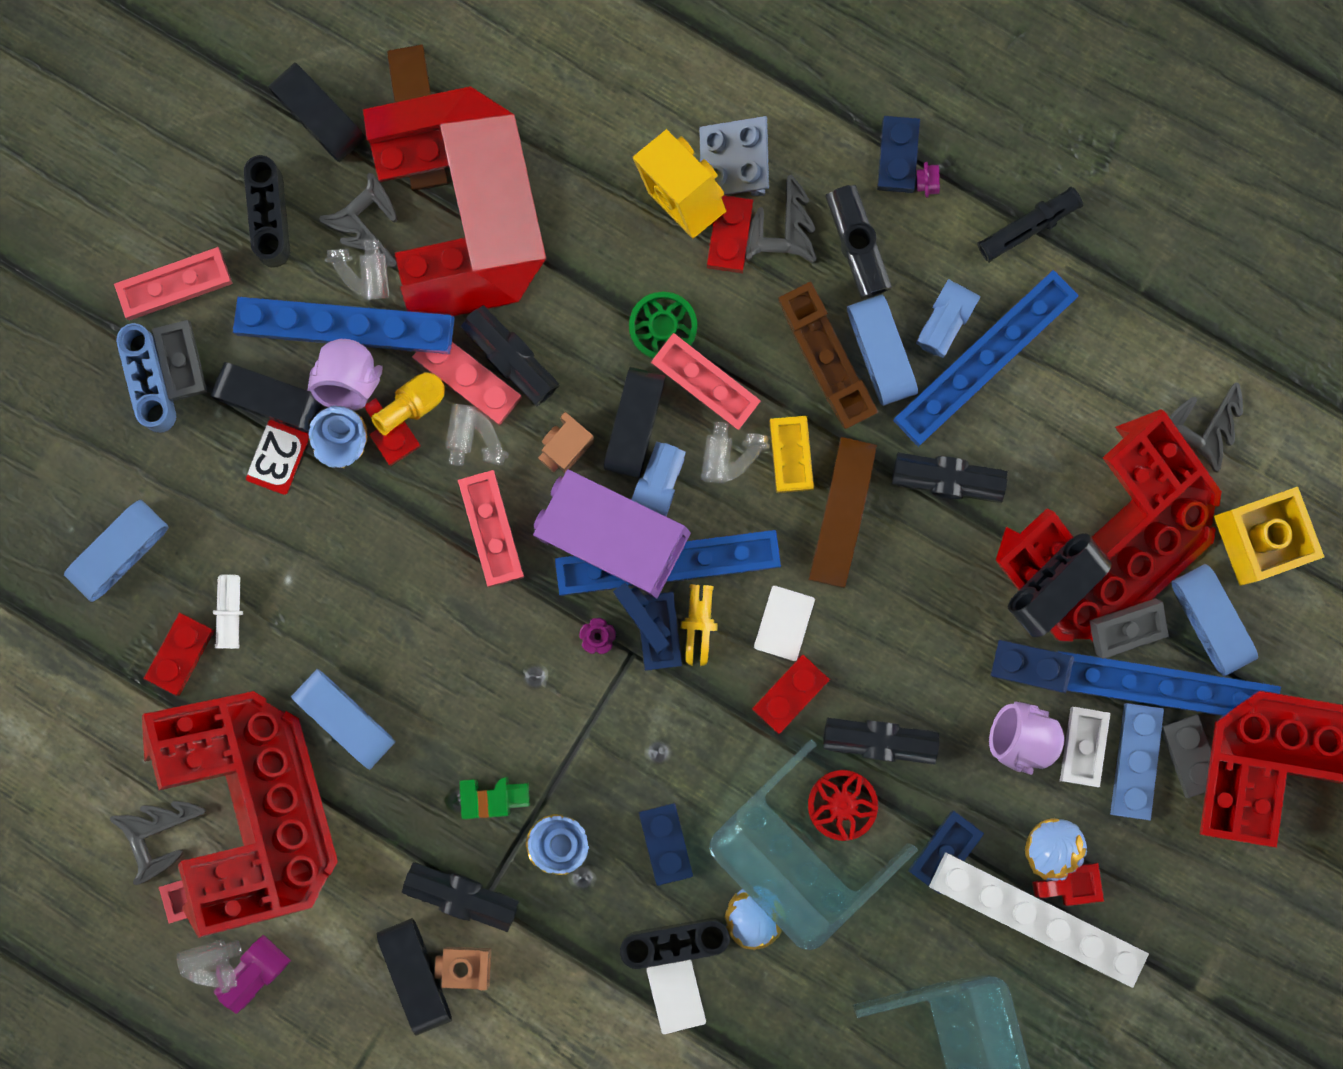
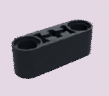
[268,62,366,163]
[244,155,290,268]
[210,362,322,433]
[604,367,666,478]
[1008,533,1112,637]
[376,918,452,1036]
[620,918,730,969]

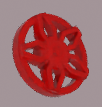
[807,770,878,841]

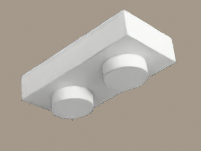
[1060,707,1110,787]

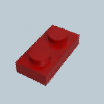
[707,195,753,274]
[143,612,215,696]
[752,654,830,734]

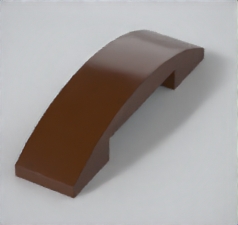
[387,44,448,191]
[778,281,878,429]
[808,437,877,588]

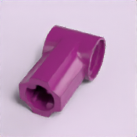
[213,935,291,1014]

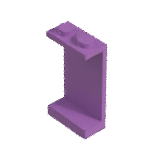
[533,469,691,599]

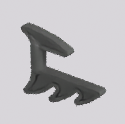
[319,173,398,268]
[745,175,816,264]
[1169,382,1243,472]
[110,801,207,885]

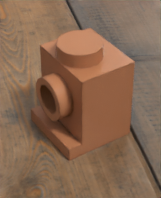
[538,412,595,473]
[435,947,492,990]

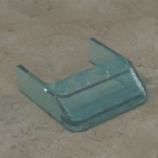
[710,739,918,950]
[852,975,1030,1069]

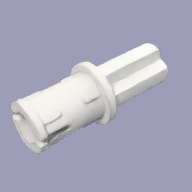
[213,574,243,649]

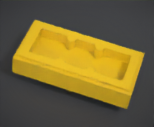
[770,416,814,493]

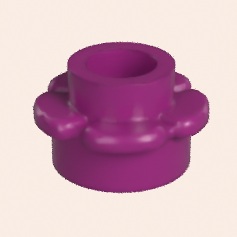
[917,162,940,198]
[579,618,616,654]

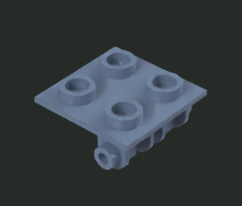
[700,116,769,196]

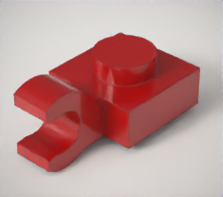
[364,398,421,466]
[1032,863,1104,906]

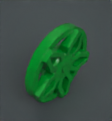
[629,291,697,359]

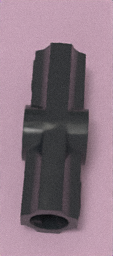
[825,185,892,299]
[461,305,559,407]
[892,452,1008,503]
[823,718,939,765]
[401,862,520,932]

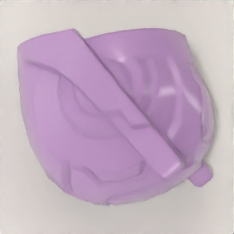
[308,339,383,411]
[989,701,1064,775]

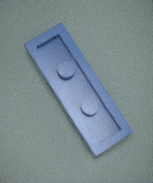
[1110,703,1164,821]

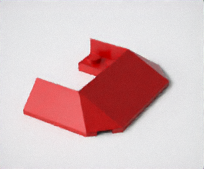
[363,86,546,317]
[995,409,1222,641]
[142,691,338,938]
[1199,691,1343,848]

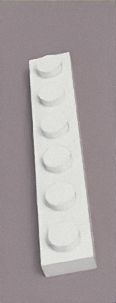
[929,852,1149,988]

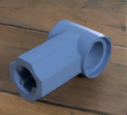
[916,279,981,358]
[632,442,686,517]

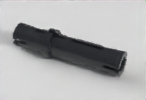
[977,186,1083,263]

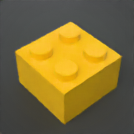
[633,129,726,239]
[1214,487,1324,586]

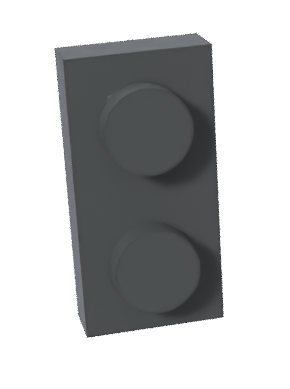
[152,320,208,402]
[1090,598,1169,659]
[1161,715,1211,798]

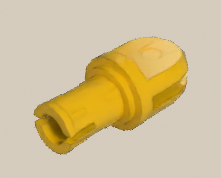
[371,372,445,435]
[680,584,718,666]

